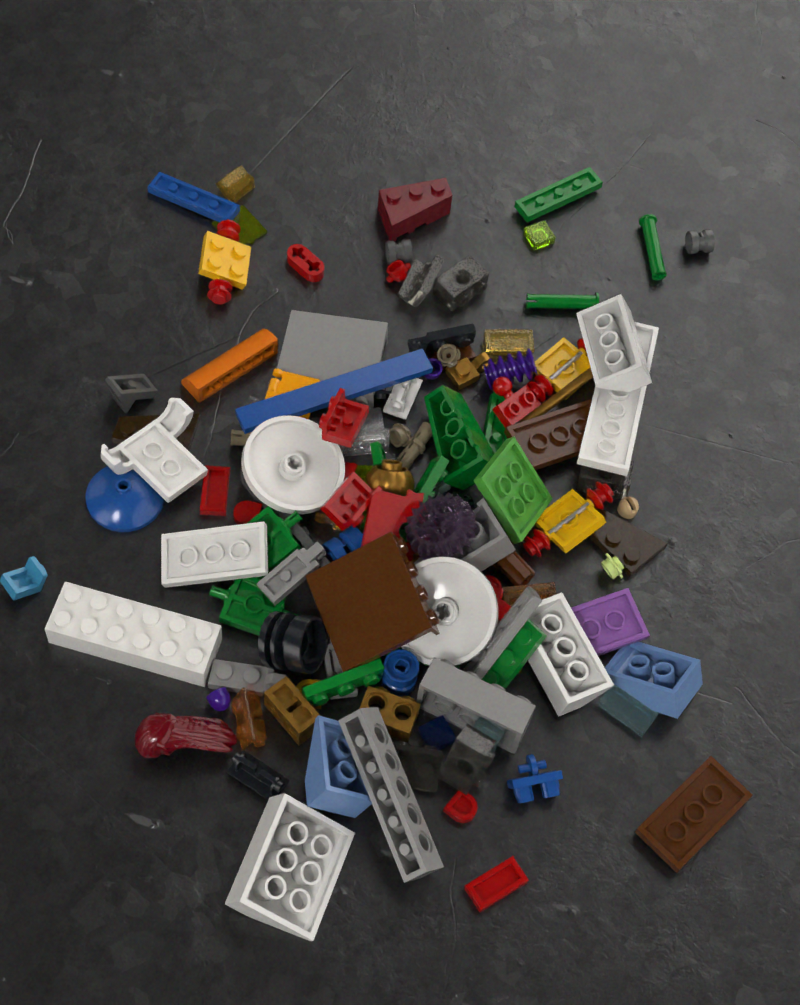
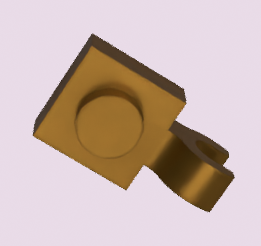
[446,352,489,391]

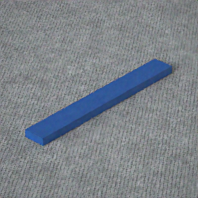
[235,349,433,434]

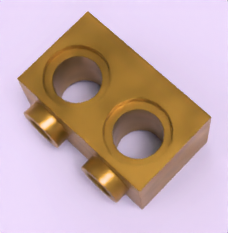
[264,676,320,745]
[359,686,421,743]

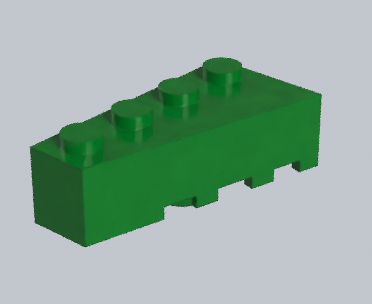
[424,385,495,491]

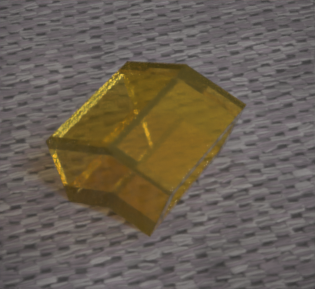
[216,165,255,203]

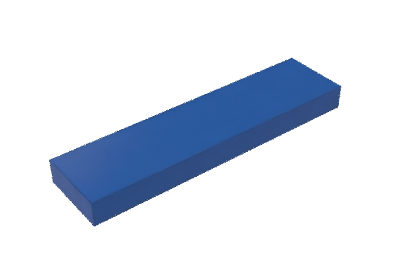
[147,172,240,222]

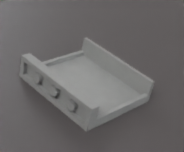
[275,310,388,409]

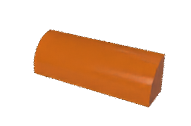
[181,329,278,403]

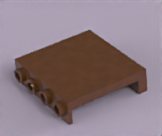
[305,532,440,672]

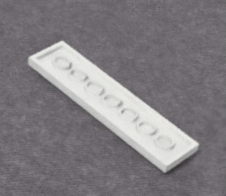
[577,322,659,476]

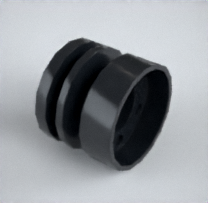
[258,611,327,675]

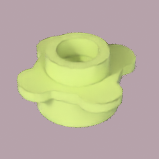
[601,553,624,579]

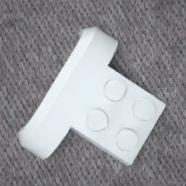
[101,398,208,503]

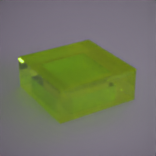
[524,220,556,250]

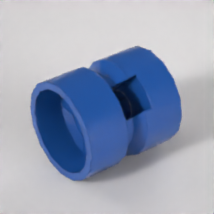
[322,526,363,563]
[382,649,419,697]

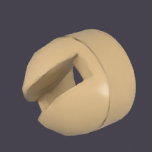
[617,496,639,519]

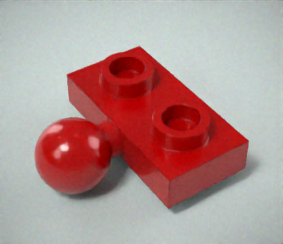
[492,376,541,428]

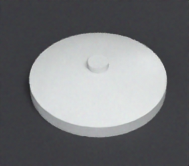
[241,416,345,514]
[401,557,498,666]

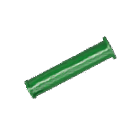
[639,214,667,281]
[526,292,599,309]

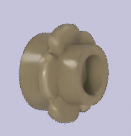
[437,344,461,368]
[388,423,411,447]

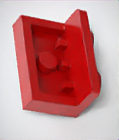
[319,388,369,448]
[320,471,382,531]

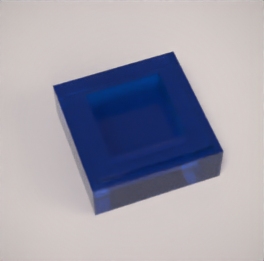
[418,715,456,754]

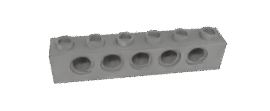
[338,707,444,883]

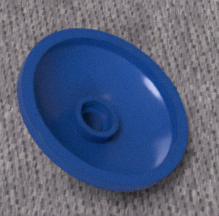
[85,466,164,532]

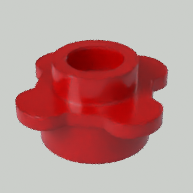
[386,260,411,283]

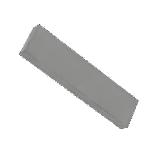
[463,586,542,679]

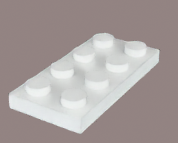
[161,522,268,588]

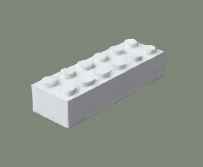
[45,582,222,687]

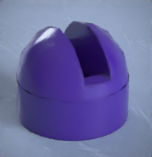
[424,358,443,380]
[206,687,231,711]

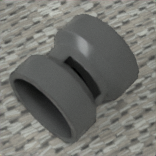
[685,229,715,254]
[385,239,413,265]

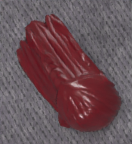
[135,712,237,758]

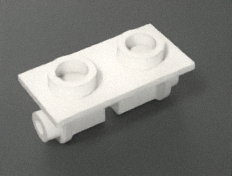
[383,378,423,420]

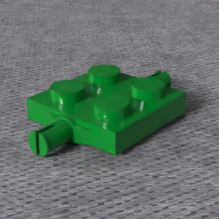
[246,506,303,579]
[209,577,299,636]

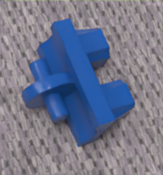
[507,754,563,803]

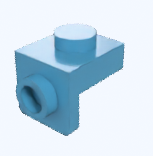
[0,556,48,601]

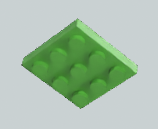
[473,437,553,544]

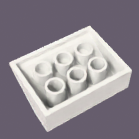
[225,793,355,941]

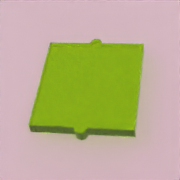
[212,205,267,245]

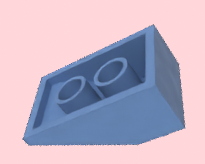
[605,642,703,719]
[305,715,372,818]

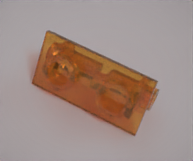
[232,687,267,750]

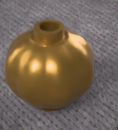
[366,459,415,496]

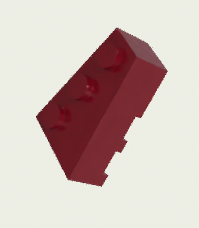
[378,178,453,241]

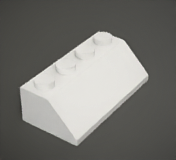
[576,294,652,392]
[528,592,614,717]

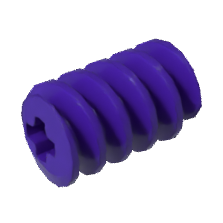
[484,348,538,390]

